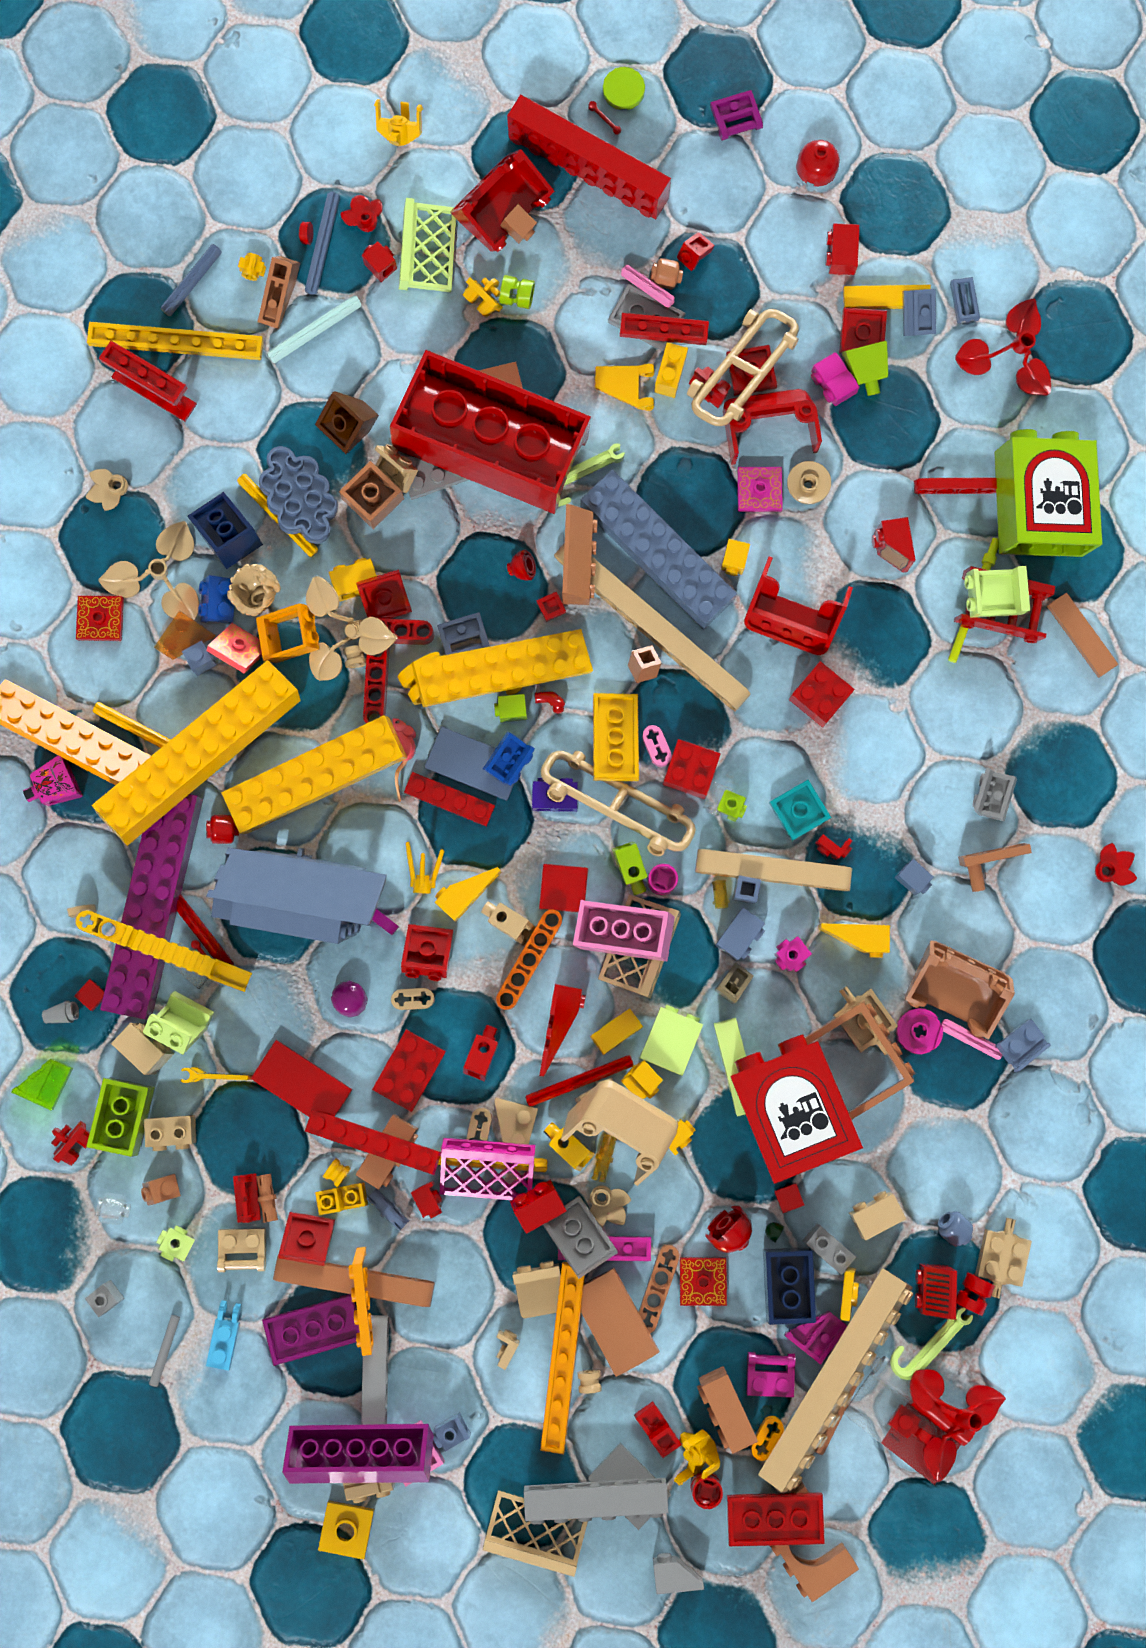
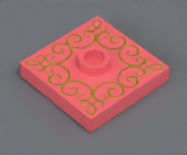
[206,623,262,673]

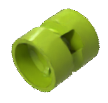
[499,275,535,309]

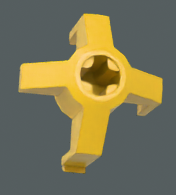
[374,99,423,146]
[674,1429,720,1486]

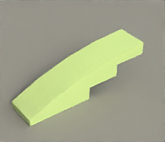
[713,1018,746,1116]

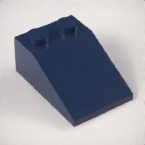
[187,492,263,569]

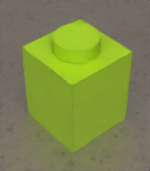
[494,694,527,723]

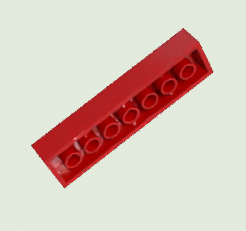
[507,94,671,220]

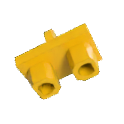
[462,277,503,318]

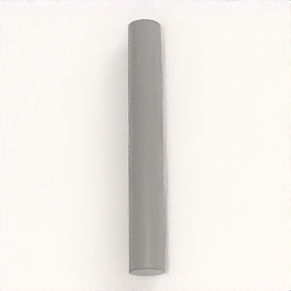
[149,1315,180,1387]

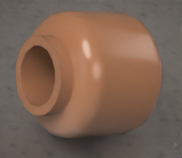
[650,258,683,290]

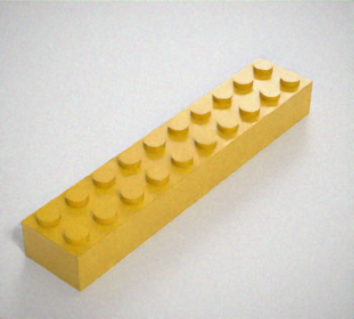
[91,660,301,846]

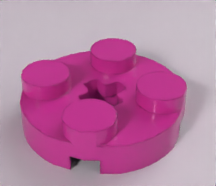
[896,1008,943,1054]

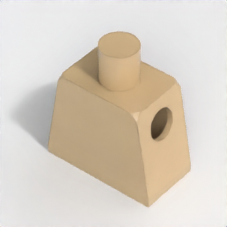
[481,901,536,946]

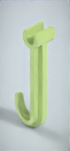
[558,443,625,507]
[890,1308,973,1380]

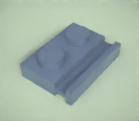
[902,289,936,336]
[995,1019,1051,1073]

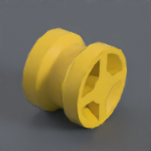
[323,1158,351,1187]

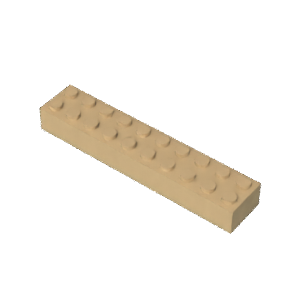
[758,1268,913,1492]

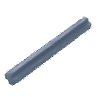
[305,191,340,295]

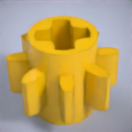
[238,253,266,281]

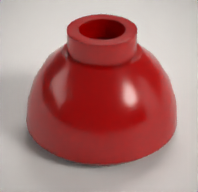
[507,550,536,581]

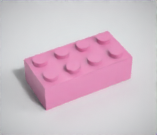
[573,900,675,962]

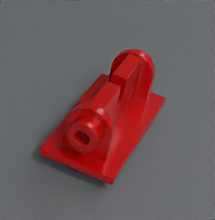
[233,1173,261,1223]

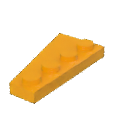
[349,1247,374,1356]

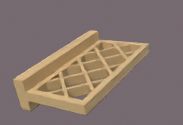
[598,894,681,999]
[483,1490,588,1577]

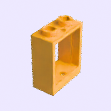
[256,603,319,663]

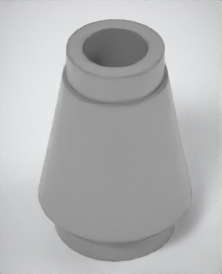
[42,1000,79,1024]

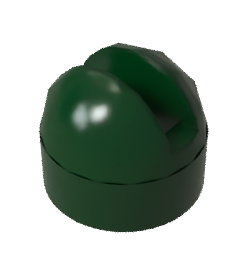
[765,1222,785,1243]

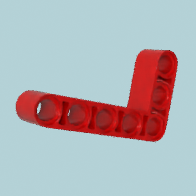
[363,618,435,724]

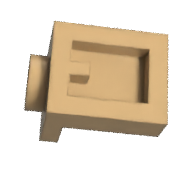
[496,1329,520,1370]

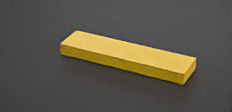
[843,285,931,309]

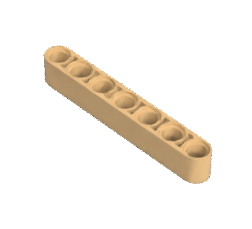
[695,849,852,891]

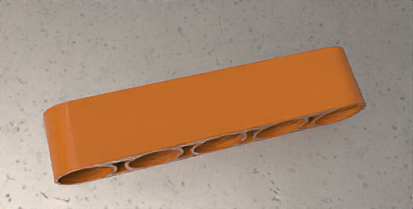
[496,910,562,1010]

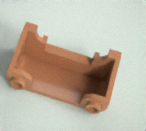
[905,941,1015,1039]

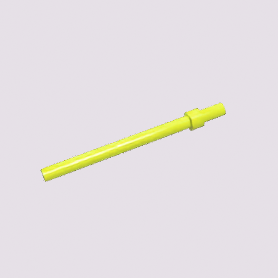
[948,538,999,663]

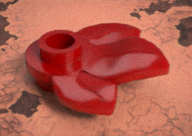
[341,195,383,232]
[1095,843,1137,886]

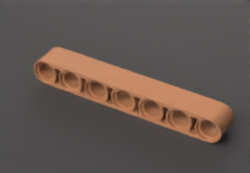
[273,1255,435,1307]

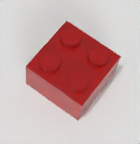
[789,661,855,728]
[663,739,721,799]

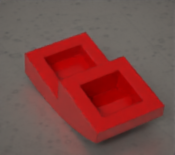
[634,1401,682,1458]

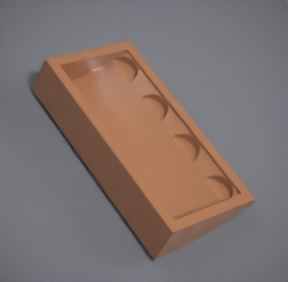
[581,1268,660,1377]

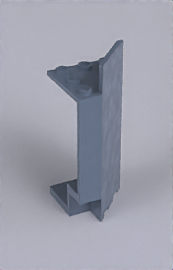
[206,847,387,944]

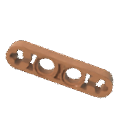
[638,1244,680,1334]

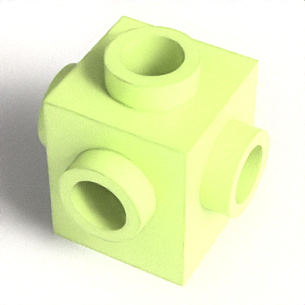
[156,1226,195,1262]

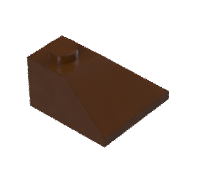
[315,391,379,454]

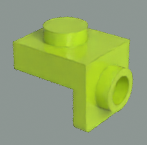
[717,790,747,822]

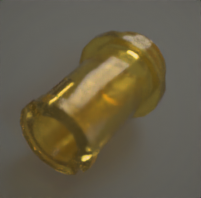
[712,880,730,909]

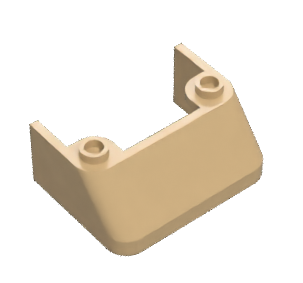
[561,1080,678,1186]

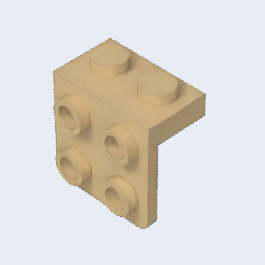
[512,1261,561,1318]

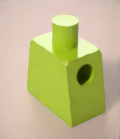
[842,341,888,396]
[612,841,647,895]

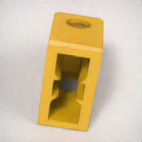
[543,1122,595,1171]

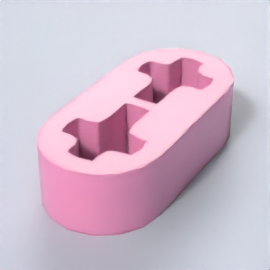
[642,725,672,767]

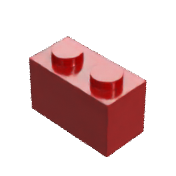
[825,223,859,275]
[510,1179,567,1234]

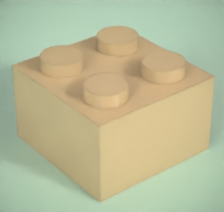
[111,1023,174,1075]

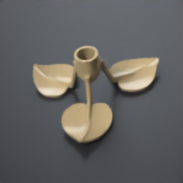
[99,521,199,621]
[306,576,398,681]

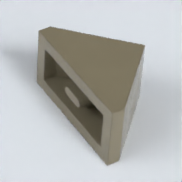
[715,962,753,1004]

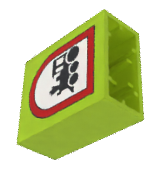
[994,429,1102,557]

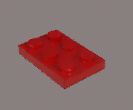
[372,1029,446,1112]

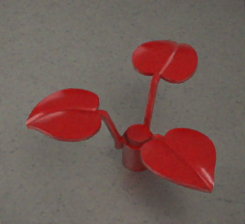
[955,299,1051,396]
[910,1369,1006,1482]

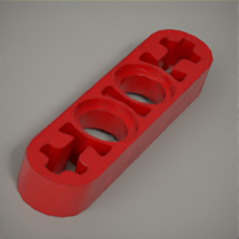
[914,478,997,494]

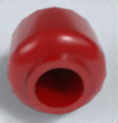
[206,815,239,844]

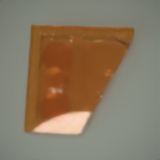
[154,610,216,660]

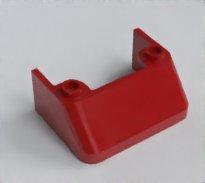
[723,389,822,465]
[744,556,853,655]

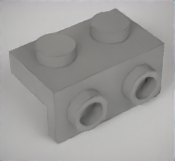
[973,768,1017,821]

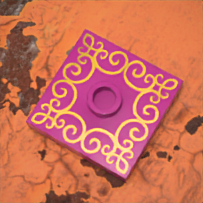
[737,467,783,512]

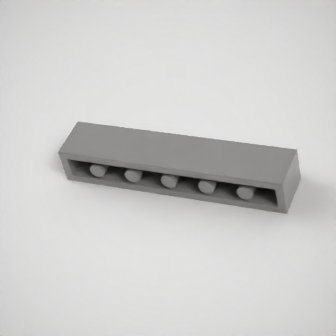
[524,1478,668,1524]

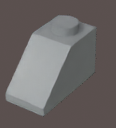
[653,1553,704,1594]

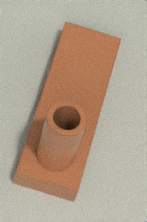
[958,843,1032,892]

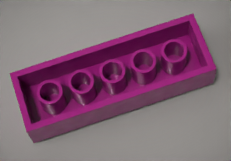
[282,1424,434,1484]

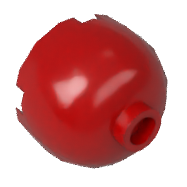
[796,139,840,187]
[705,1206,752,1253]

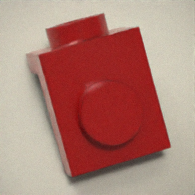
[815,834,852,860]

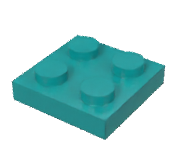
[769,780,832,841]

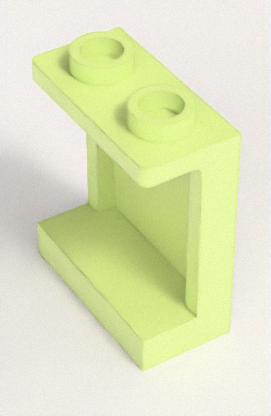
[964,566,1030,618]
[143,991,214,1055]
[639,1005,703,1076]

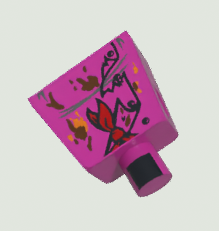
[23,755,83,806]

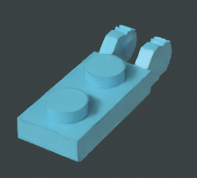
[206,1300,241,1371]

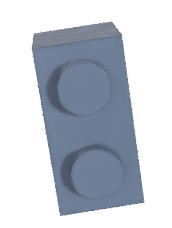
[715,907,765,961]

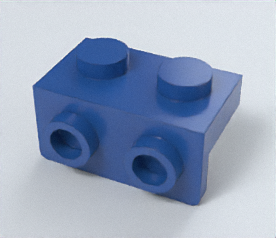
[198,575,234,624]
[483,732,535,786]

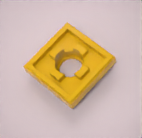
[840,1267,859,1321]
[318,1500,375,1560]

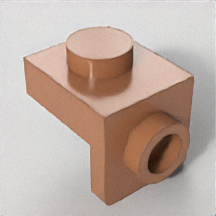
[141,1174,181,1206]

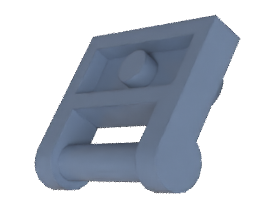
[437,612,490,655]

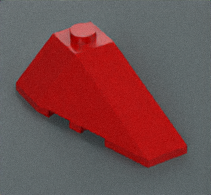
[539,984,586,1077]

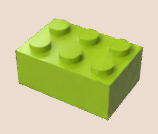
[87,1077,155,1157]

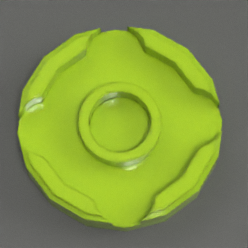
[603,67,645,110]

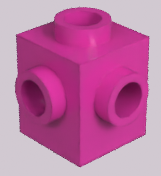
[774,936,812,972]

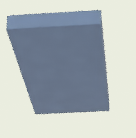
[424,726,515,801]

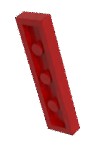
[620,313,709,345]
[404,772,495,827]

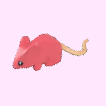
[392,718,416,802]

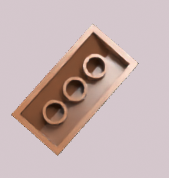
[562,504,598,605]

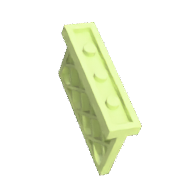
[399,198,456,292]

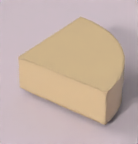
[67,904,97,918]

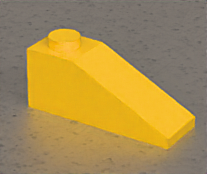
[434,867,502,922]
[818,923,890,958]

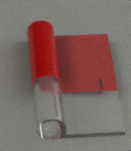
[843,1356,975,1485]

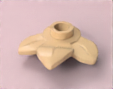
[86,469,128,511]
[590,1185,631,1227]

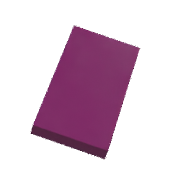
[262,1294,359,1366]

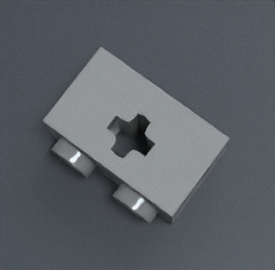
[802,1224,856,1275]

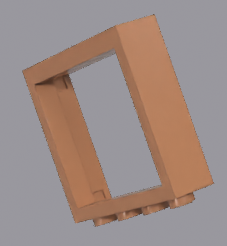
[805,1000,916,1120]

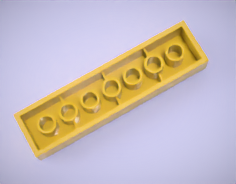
[221,715,408,834]

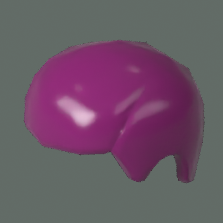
[331,980,368,1018]

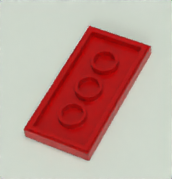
[250,1040,353,1117]
[727,1492,825,1547]

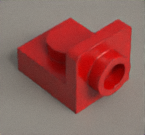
[677,232,715,271]

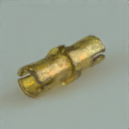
[591,1134,617,1183]

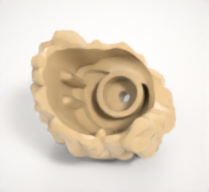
[227,564,281,617]

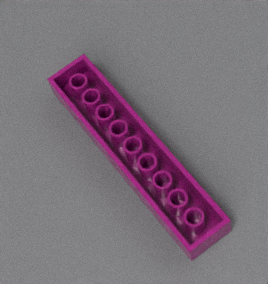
[100,794,203,1020]

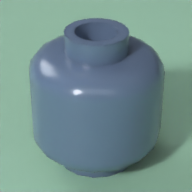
[938,1211,973,1247]

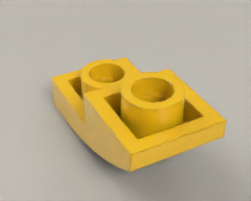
[590,1008,643,1055]
[315,1182,368,1215]

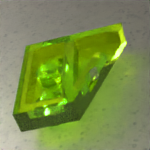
[11,1059,73,1110]

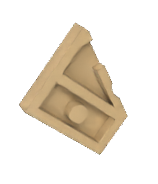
[495,1097,538,1145]

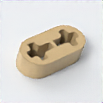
[391,988,435,1010]
[466,1108,492,1141]

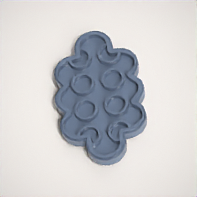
[259,446,338,544]

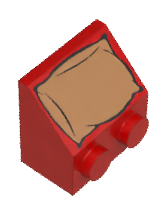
[872,517,916,573]

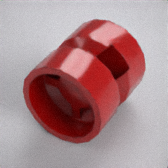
[956,1272,996,1316]
[690,1469,723,1509]

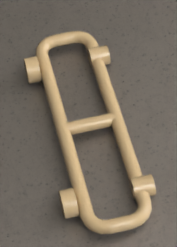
[687,309,799,426]
[540,751,696,856]

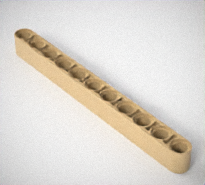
[554,544,751,711]

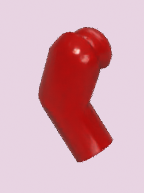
[535,691,565,713]

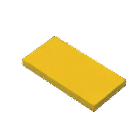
[593,693,639,781]

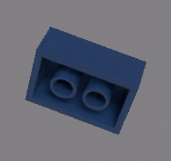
[763,1248,816,1325]

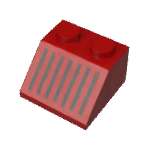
[915,1264,957,1320]

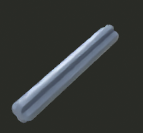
[161,244,222,316]

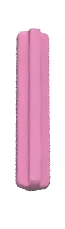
[621,265,675,308]
[941,1019,1003,1060]

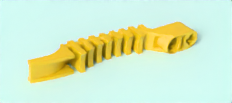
[75,910,252,992]

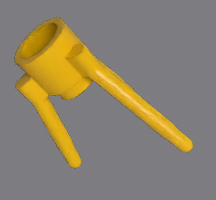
[406,842,444,894]

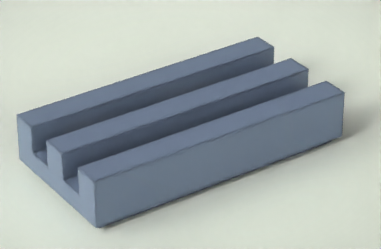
[950,277,980,324]

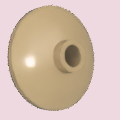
[787,461,831,504]

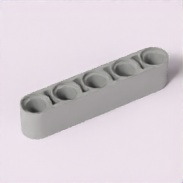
[361,1315,389,1425]

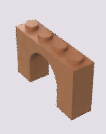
[770,1481,859,1602]

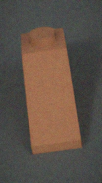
[258,256,300,329]

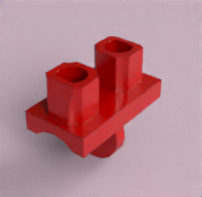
[689,366,731,408]
[51,1120,90,1166]

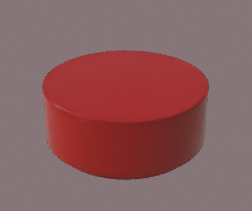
[299,222,313,245]

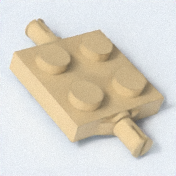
[833,986,898,1056]
[975,1218,1032,1298]

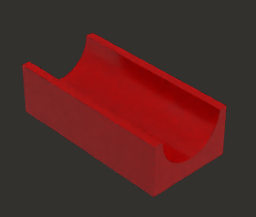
[390,350,591,514]

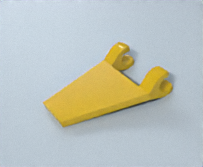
[595,364,654,411]
[180,1067,252,1083]

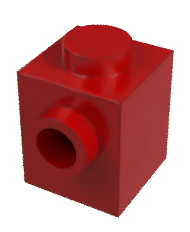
[362,241,397,282]

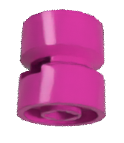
[647,864,678,896]

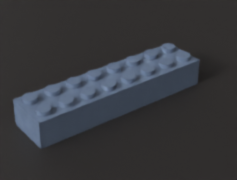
[580,469,737,630]

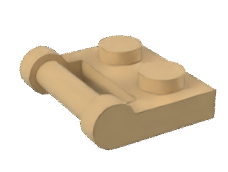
[217,1228,266,1273]

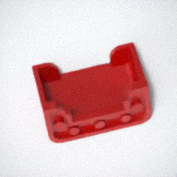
[451,149,555,252]

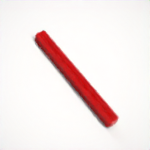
[176,894,234,965]
[525,1055,634,1107]

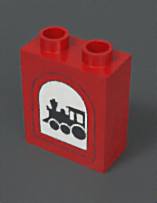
[730,1034,863,1184]

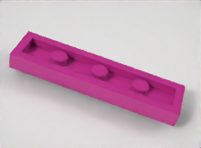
[558,1236,651,1261]

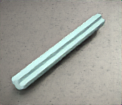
[267,295,361,363]

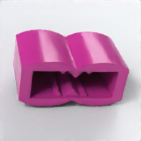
[811,352,859,406]

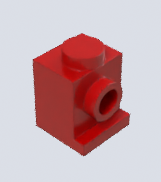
[411,1180,443,1219]

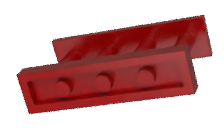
[99,340,197,422]
[954,566,1056,643]

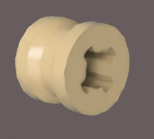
[343,645,366,668]
[577,1370,602,1394]

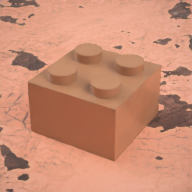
[339,461,404,529]

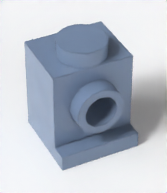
[433,1412,471,1452]

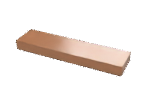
[1047,593,1119,678]

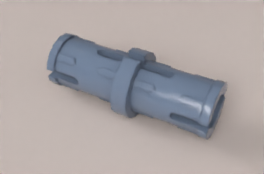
[367,1188,410,1231]

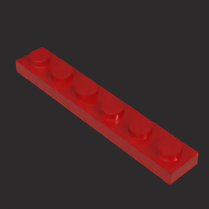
[305,1109,442,1175]

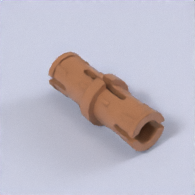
[256,1174,278,1223]

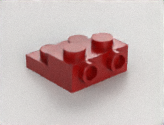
[401,924,453,981]

